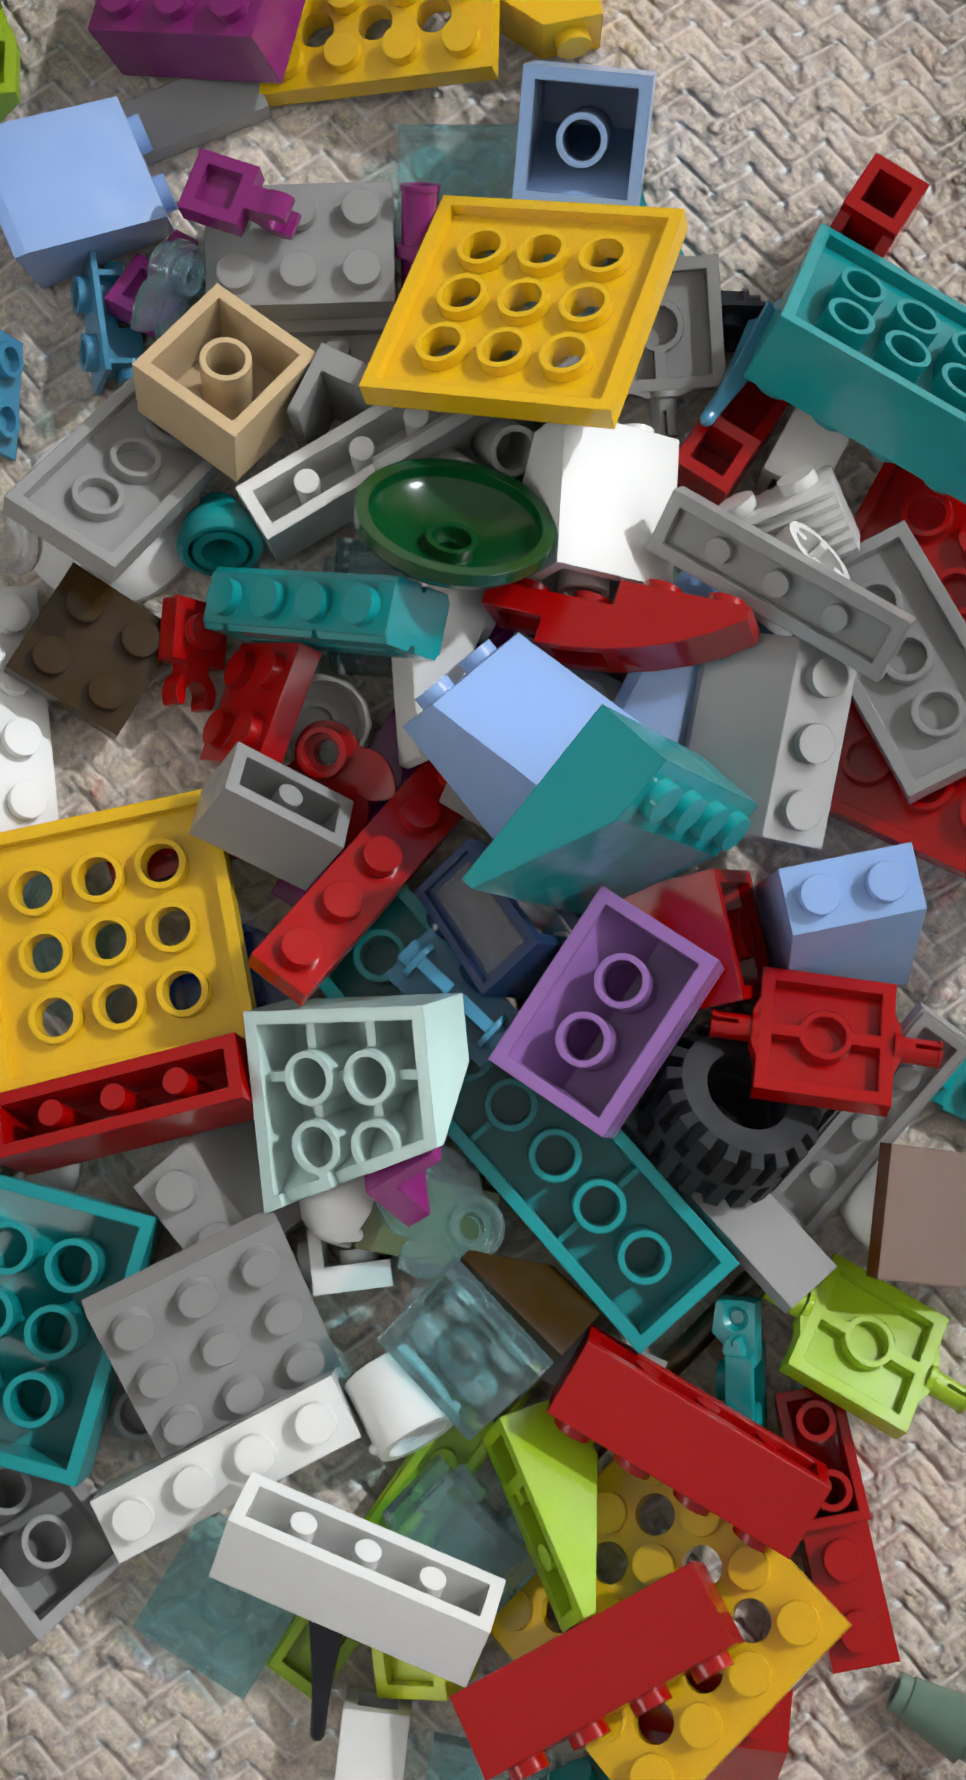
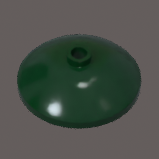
[353,458,556,590]

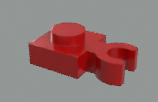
[158,594,227,713]

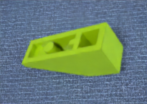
[482,1399,598,1633]

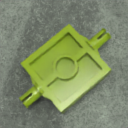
[761,1252,966,1439]

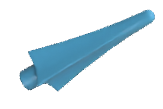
[700,299,781,427]

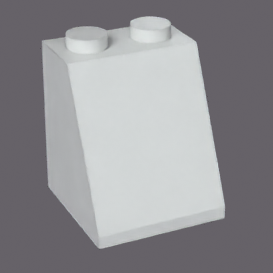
[523,423,679,605]

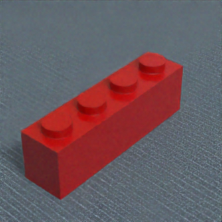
[0,1032,254,1175]
[547,1324,832,1559]
[449,1561,744,1780]

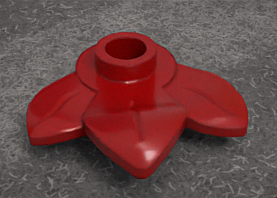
[287,720,396,847]

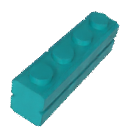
[203,567,450,661]

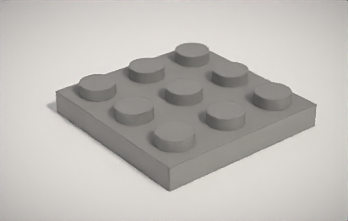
[81,1210,341,1459]

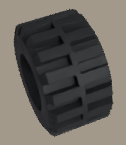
[636,1024,822,1208]

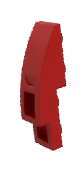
[481,578,760,673]
[773,1388,900,1674]

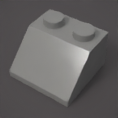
[133,1120,304,1250]

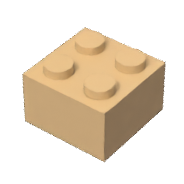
[132,283,316,482]

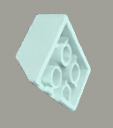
[243,993,469,1214]

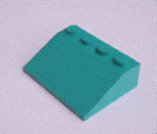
[743,223,966,504]
[462,704,758,914]
[0,1173,165,1487]

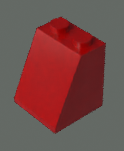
[581,868,772,1011]

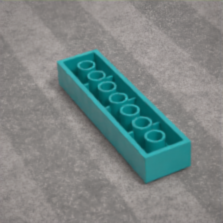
[319,886,740,1354]

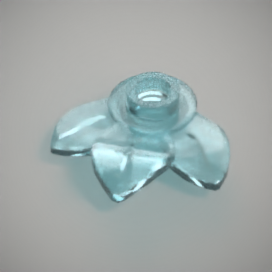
[131,239,206,340]
[375,1145,505,1280]

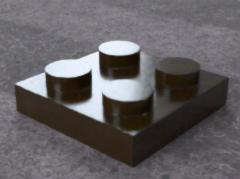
[4,562,164,740]

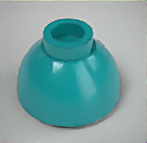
[176,492,264,576]

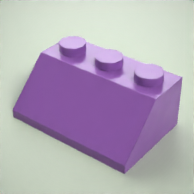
[488,886,725,1138]

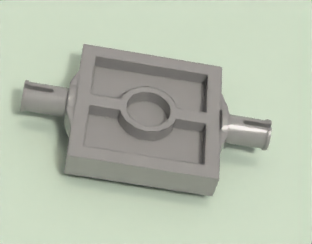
[592,254,725,437]

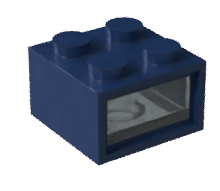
[415,838,582,999]

